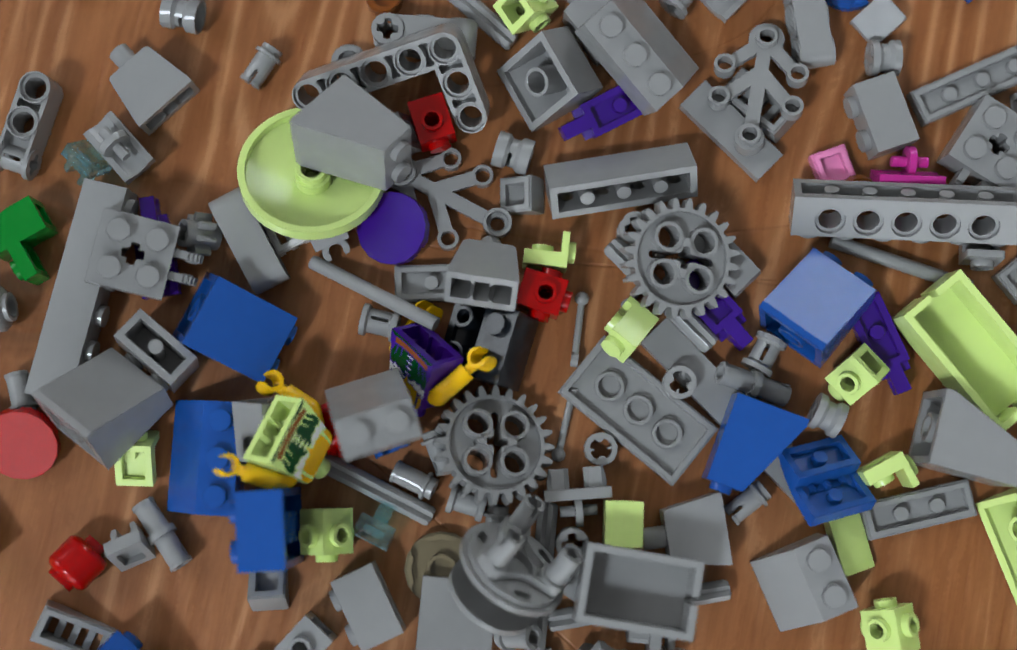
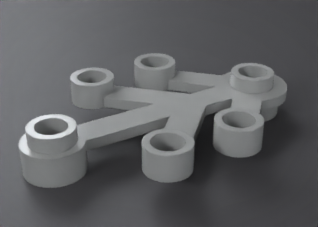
[708,23,809,156]
[390,148,512,251]

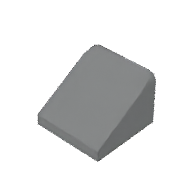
[850,0,907,43]
[500,175,545,215]
[247,569,289,611]

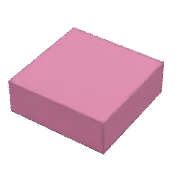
[808,144,856,180]

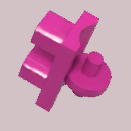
[870,146,946,185]

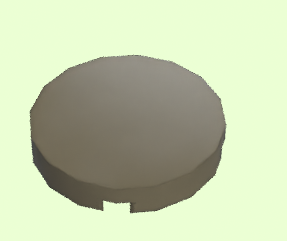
[404,531,462,598]

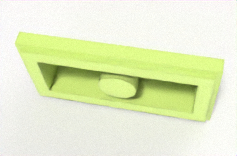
[823,513,875,577]

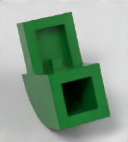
[0,195,58,286]

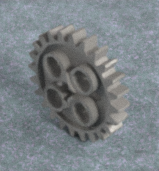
[619,198,740,320]
[432,385,555,507]

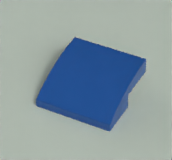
[778,434,877,527]

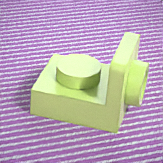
[522,231,577,273]
[114,430,160,487]
[857,451,920,488]

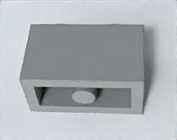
[843,71,920,161]
[114,308,199,393]
[329,560,406,650]

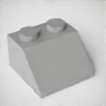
[497,26,603,132]
[749,533,859,632]

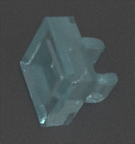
[61,139,112,186]
[354,503,396,552]

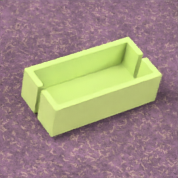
[892,269,1017,431]

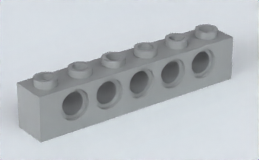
[789,178,1017,247]

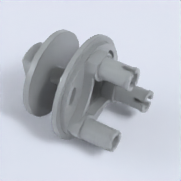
[448,493,584,636]

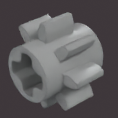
[177,211,222,256]

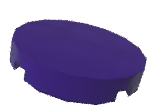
[357,192,430,265]

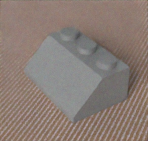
[574,0,699,116]

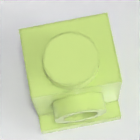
[600,296,659,363]
[824,342,891,406]

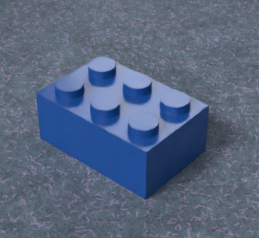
[228,487,304,573]

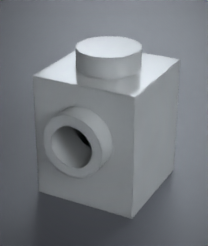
[274,611,338,650]

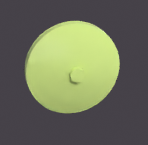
[237,108,384,240]

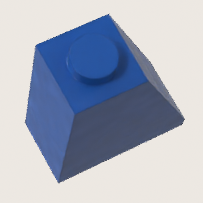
[702,392,810,496]

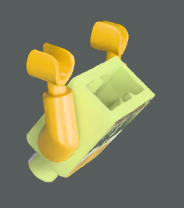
[213,370,332,490]

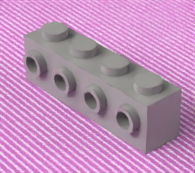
[543,142,698,219]

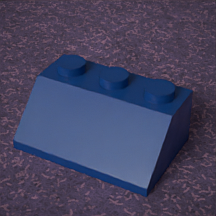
[167,400,246,517]

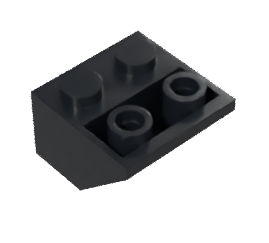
[444,303,539,392]

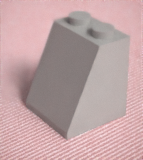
[290,74,412,191]
[32,347,174,470]
[325,368,423,463]
[908,388,1017,487]

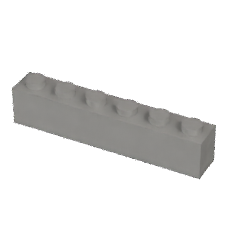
[24,178,139,395]

